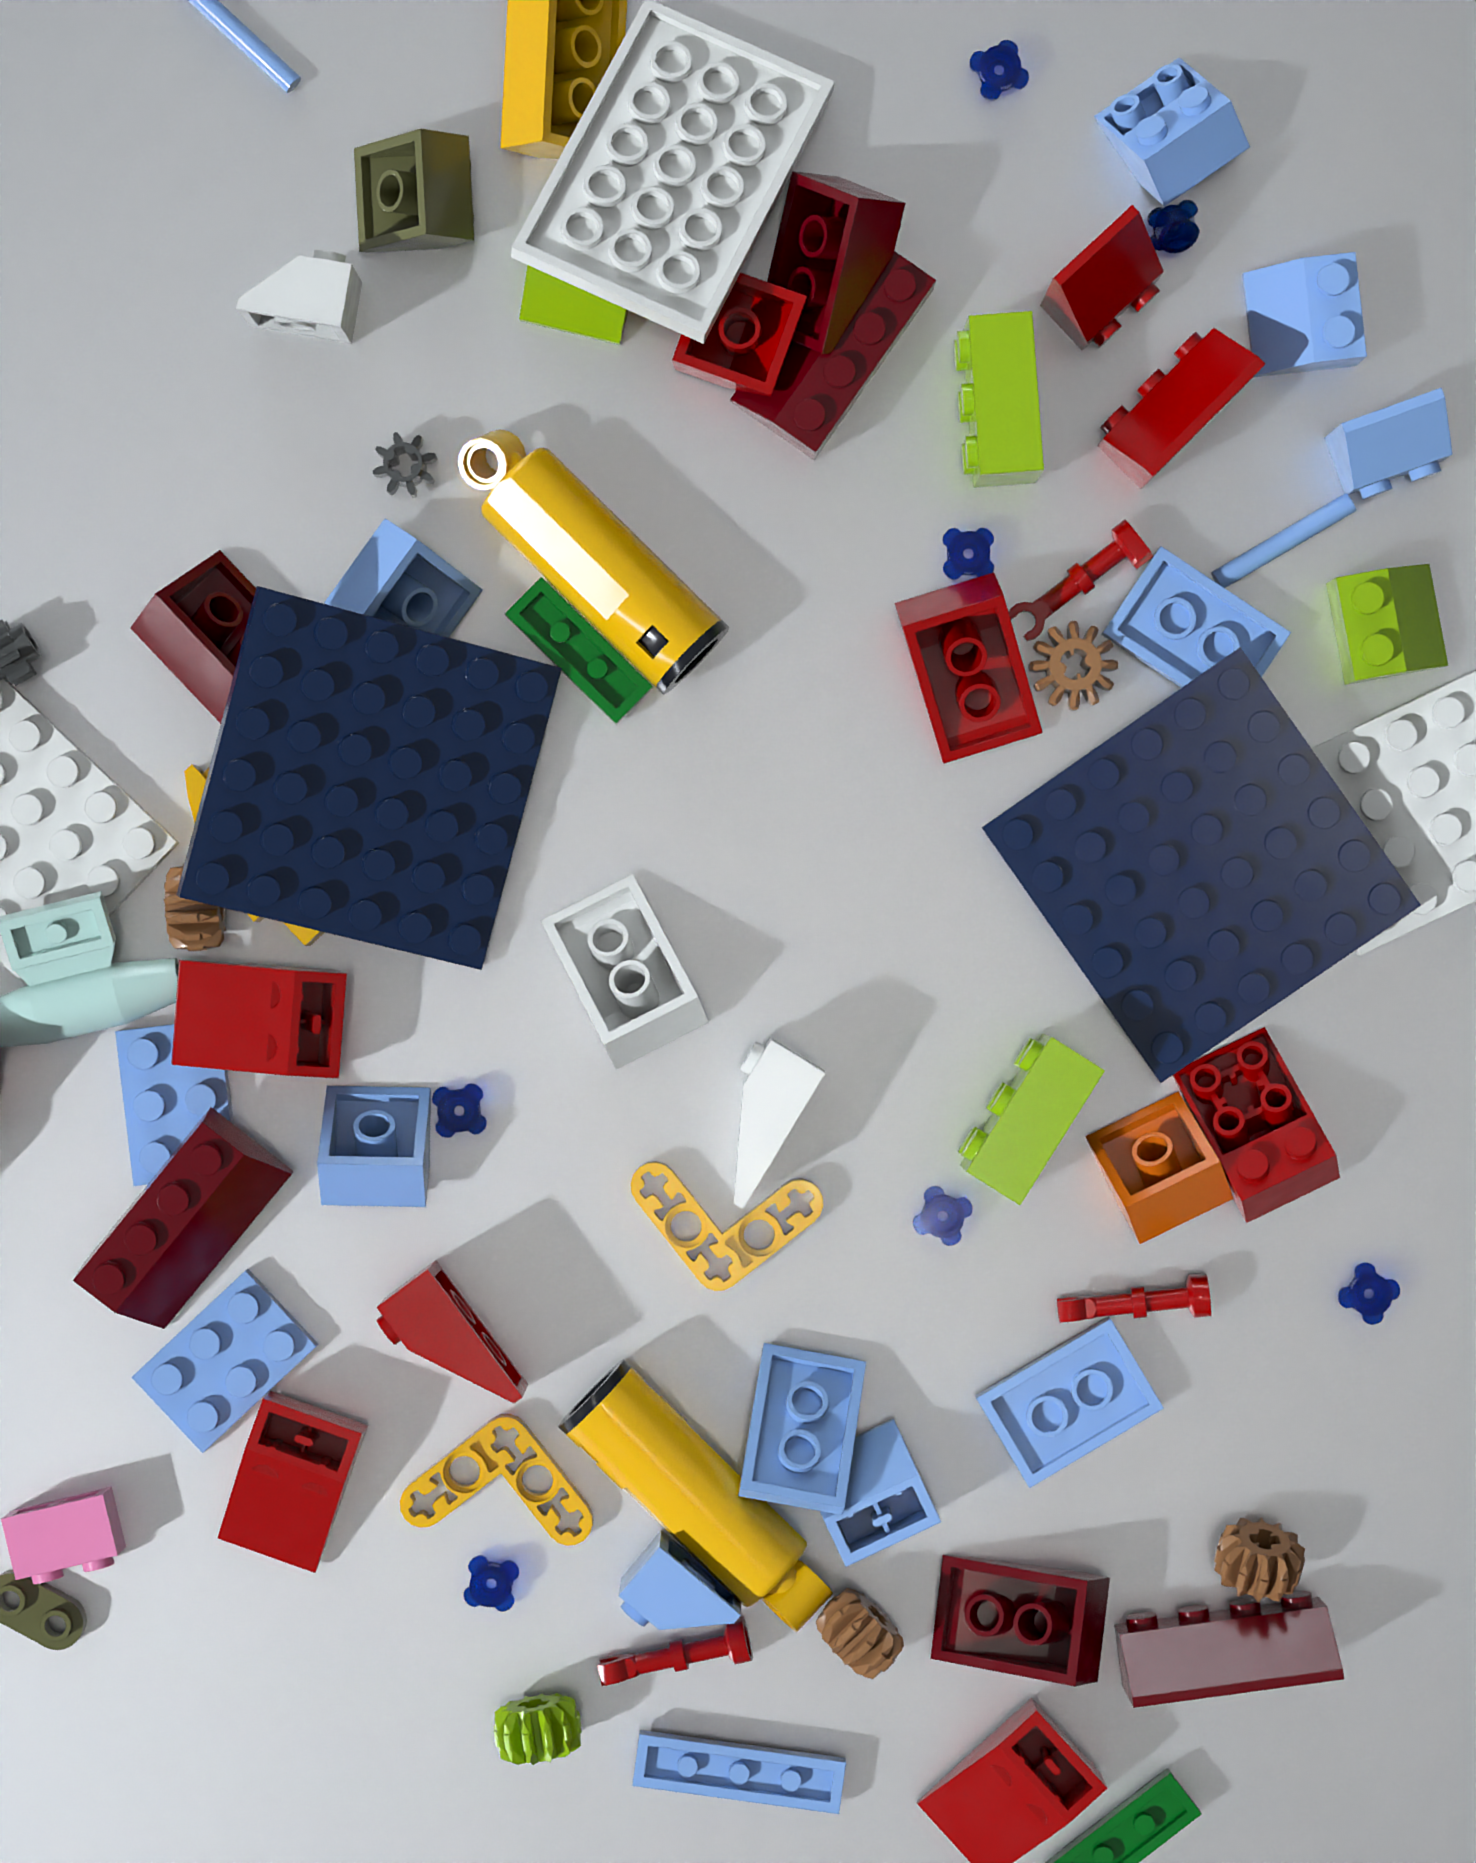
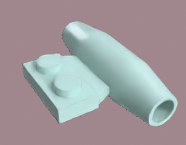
[0,891,179,1047]

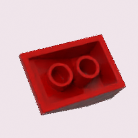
[1040,205,1164,351]
[894,572,1043,764]
[376,1260,529,1403]

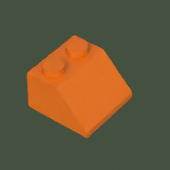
[1085,1091,1234,1244]

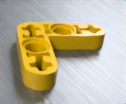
[631,1161,823,1291]
[400,1414,593,1546]

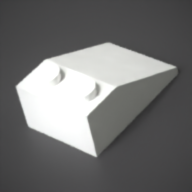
[540,874,709,1069]
[734,1037,826,1209]

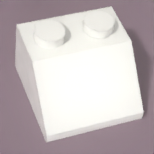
[236,250,362,344]

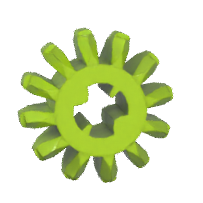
[493,1693,582,1765]

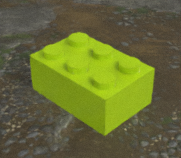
[954,311,1044,488]
[958,1034,1105,1205]

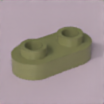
[0,1570,87,1650]

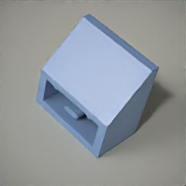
[1094,57,1250,207]
[820,1418,941,1567]

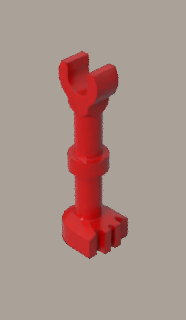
[1009,519,1153,641]
[1057,1273,1211,1323]
[597,1616,753,1686]

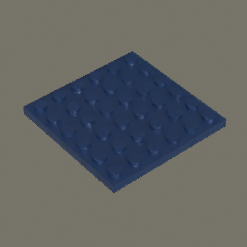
[176,586,562,970]
[982,647,1421,1083]

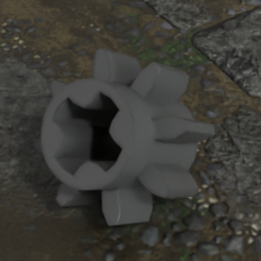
[372,432,438,498]
[0,619,42,686]

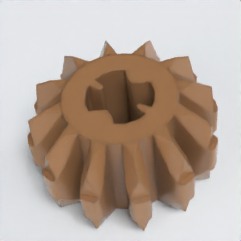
[1028,621,1118,711]
[164,864,226,951]
[1214,1517,1305,1603]
[816,1588,904,1679]

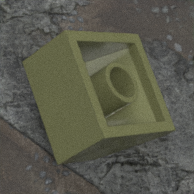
[354,129,474,253]

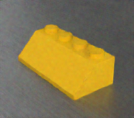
[500,0,627,159]

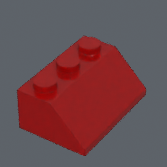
[1097,328,1265,489]

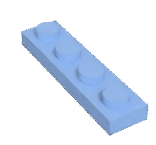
[632,1730,846,1814]

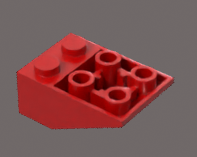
[171,960,347,1078]
[1172,1027,1340,1223]
[218,1391,368,1573]
[917,1697,1108,1863]

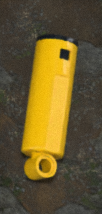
[458,429,729,695]
[558,1359,833,1632]

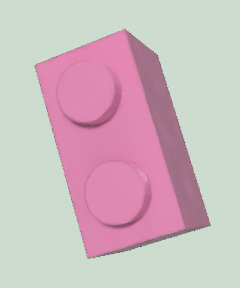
[1,1487,126,1584]

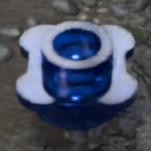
[969,40,1029,101]
[1147,200,1200,253]
[942,528,994,580]
[432,1083,487,1138]
[913,1186,973,1246]
[1338,1262,1400,1325]
[463,1555,519,1612]

